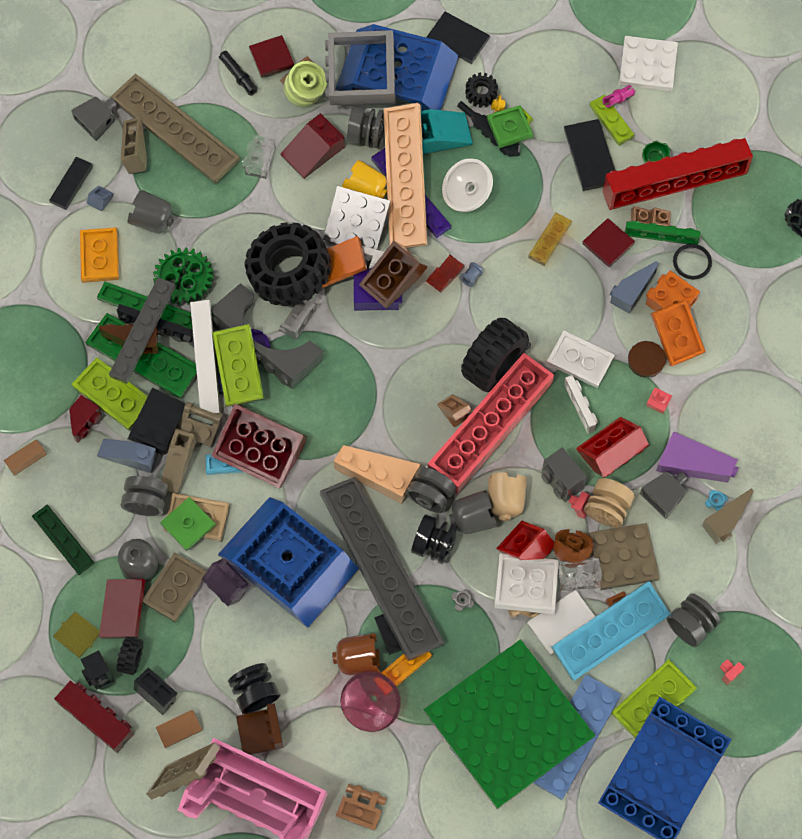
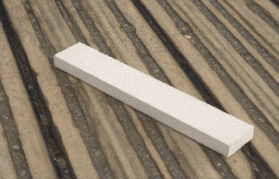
[190,300,221,414]

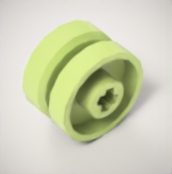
[283,61,327,107]

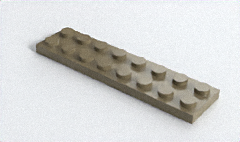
[110,73,240,184]

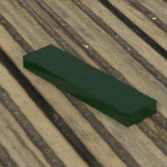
[32,504,95,575]

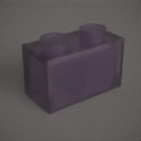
[202,558,251,607]

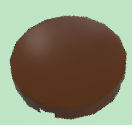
[628,341,666,378]

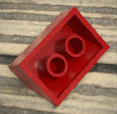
[576,417,649,477]

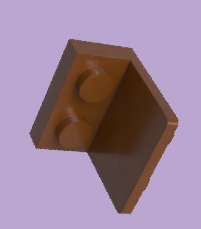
[236,703,284,755]

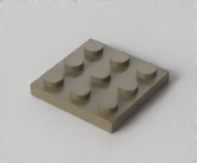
[589,523,659,590]

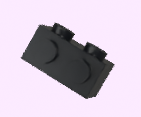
[80,650,114,690]

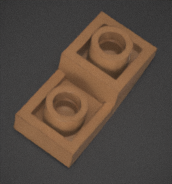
[630,206,671,226]

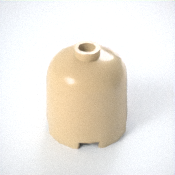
[488,472,527,521]

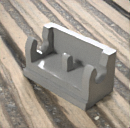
[279,300,316,340]

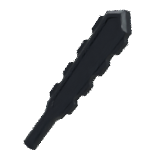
[457,101,521,157]

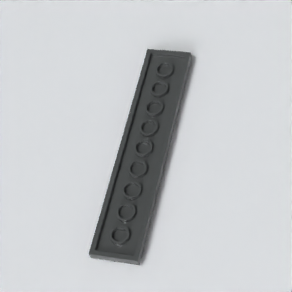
[320,477,444,661]

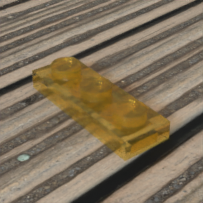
[528,212,572,266]

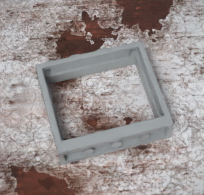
[325,30,395,105]

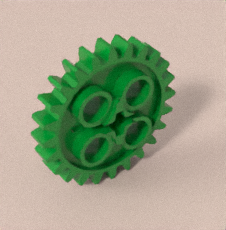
[153,247,214,305]

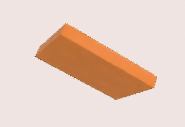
[322,236,367,288]
[650,299,705,366]

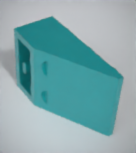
[421,109,473,154]

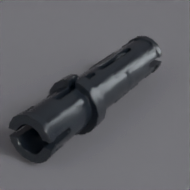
[219,51,258,96]

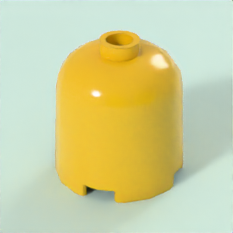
[342,160,387,199]

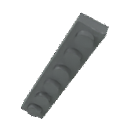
[109,278,176,384]

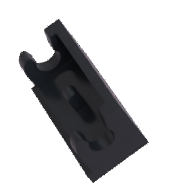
[134,667,178,715]

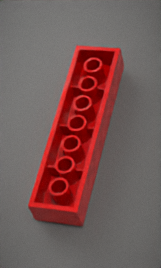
[602,138,753,210]

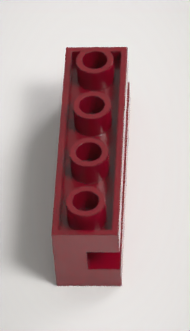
[54,680,133,753]

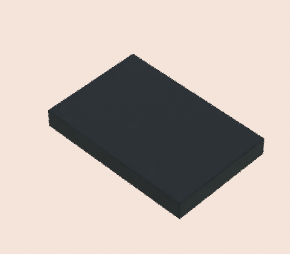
[426,12,490,64]

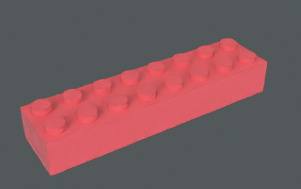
[428,353,554,495]

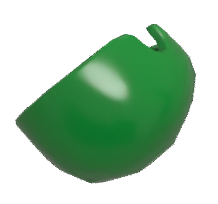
[642,141,670,163]

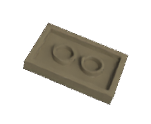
[143,552,208,623]

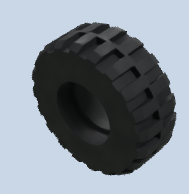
[244,222,331,306]

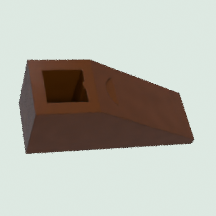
[99,324,158,354]

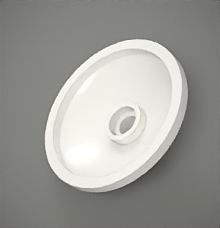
[442,159,493,212]

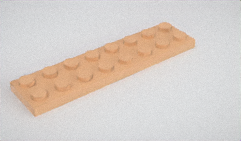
[384,103,427,248]

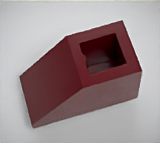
[69,395,102,443]

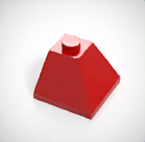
[496,520,554,560]

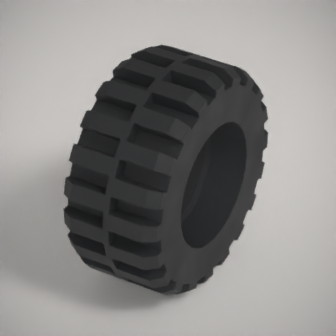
[461,318,529,392]

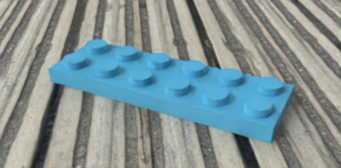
[551,581,670,681]

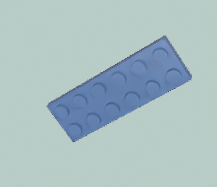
[533,675,621,800]

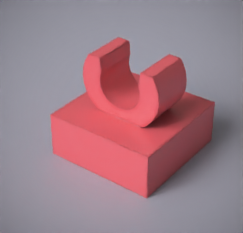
[646,388,672,414]
[568,492,590,519]
[719,659,745,685]

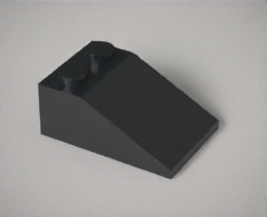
[127,388,186,455]

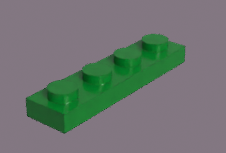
[624,221,700,245]

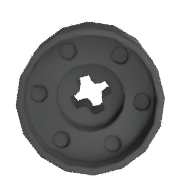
[347,105,384,148]
[666,593,721,647]

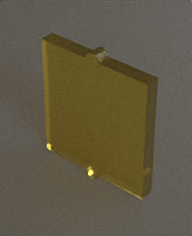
[53,612,100,658]

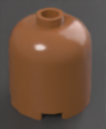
[332,633,380,676]

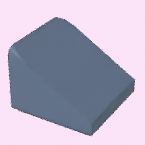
[87,186,114,211]

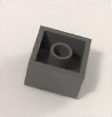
[541,447,587,502]

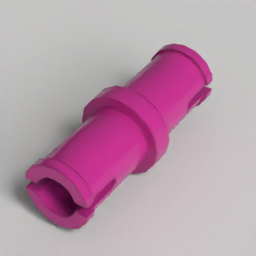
[602,85,635,108]

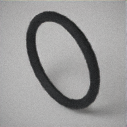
[673,244,712,280]

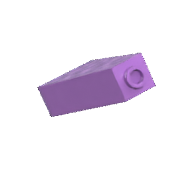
[656,432,739,483]

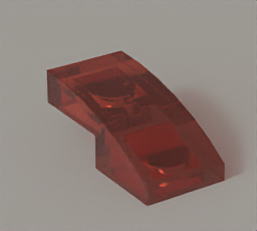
[426,254,465,293]

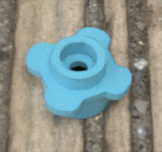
[705,490,728,511]

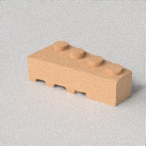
[334,445,421,504]

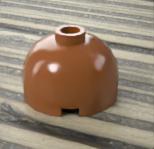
[553,529,594,566]

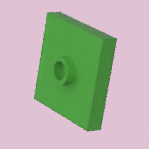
[486,105,533,148]
[160,497,216,551]

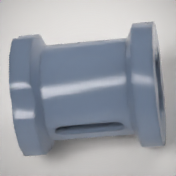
[459,262,484,287]

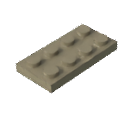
[146,742,220,800]

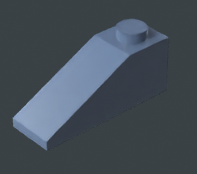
[609,261,659,313]
[97,439,158,473]

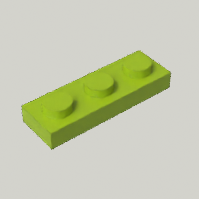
[589,94,634,146]

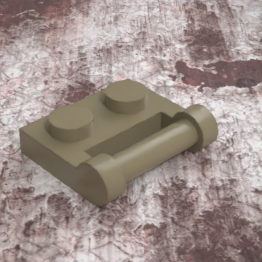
[177,402,223,447]

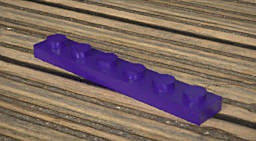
[371,148,451,238]

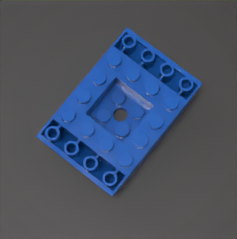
[218,497,359,628]

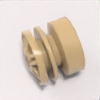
[584,478,635,528]

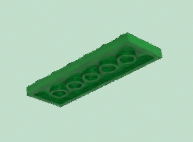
[86,313,197,399]

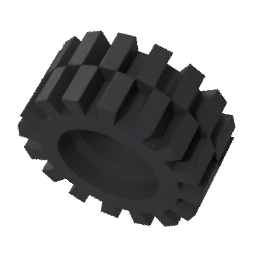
[465,72,498,108]
[116,636,144,675]

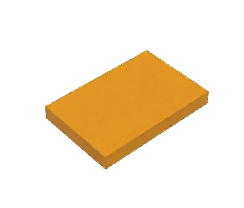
[80,227,119,283]

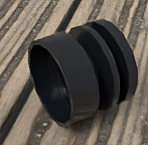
[411,514,457,564]
[228,663,280,714]

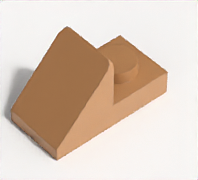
[437,395,471,427]

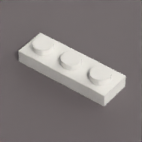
[564,375,597,434]

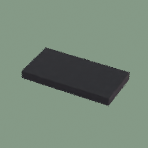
[564,119,615,191]

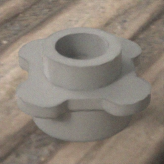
[452,589,474,611]

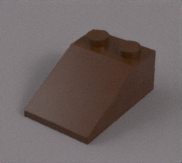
[359,240,428,308]

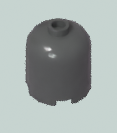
[127,190,175,234]
[449,490,497,534]
[118,539,159,582]

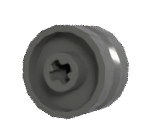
[406,467,456,513]
[120,476,168,516]

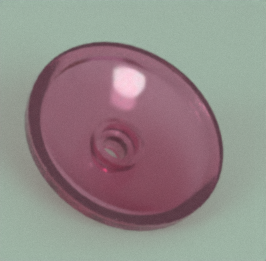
[340,671,401,732]

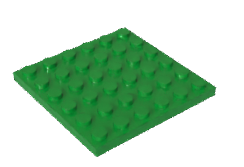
[423,639,596,810]

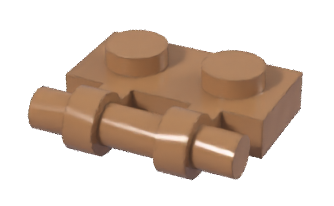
[336,784,387,831]

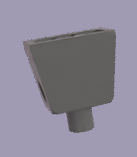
[71,97,117,141]
[640,472,688,519]

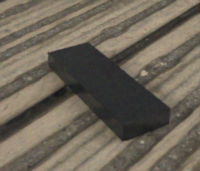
[49,157,93,210]

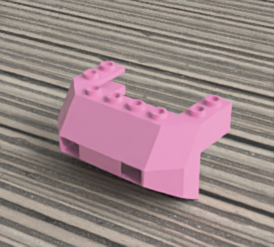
[178,738,328,839]

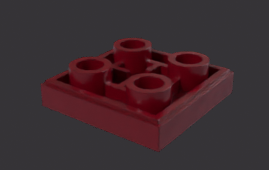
[249,35,294,78]
[582,218,635,267]

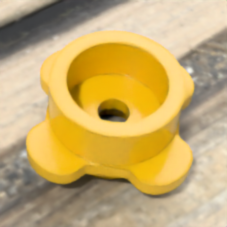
[491,95,505,113]

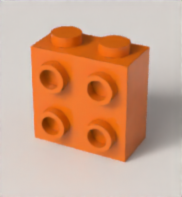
[646,270,700,311]

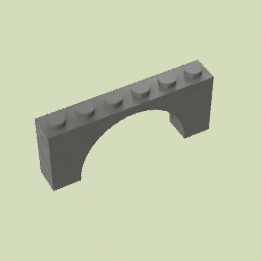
[211,283,323,389]

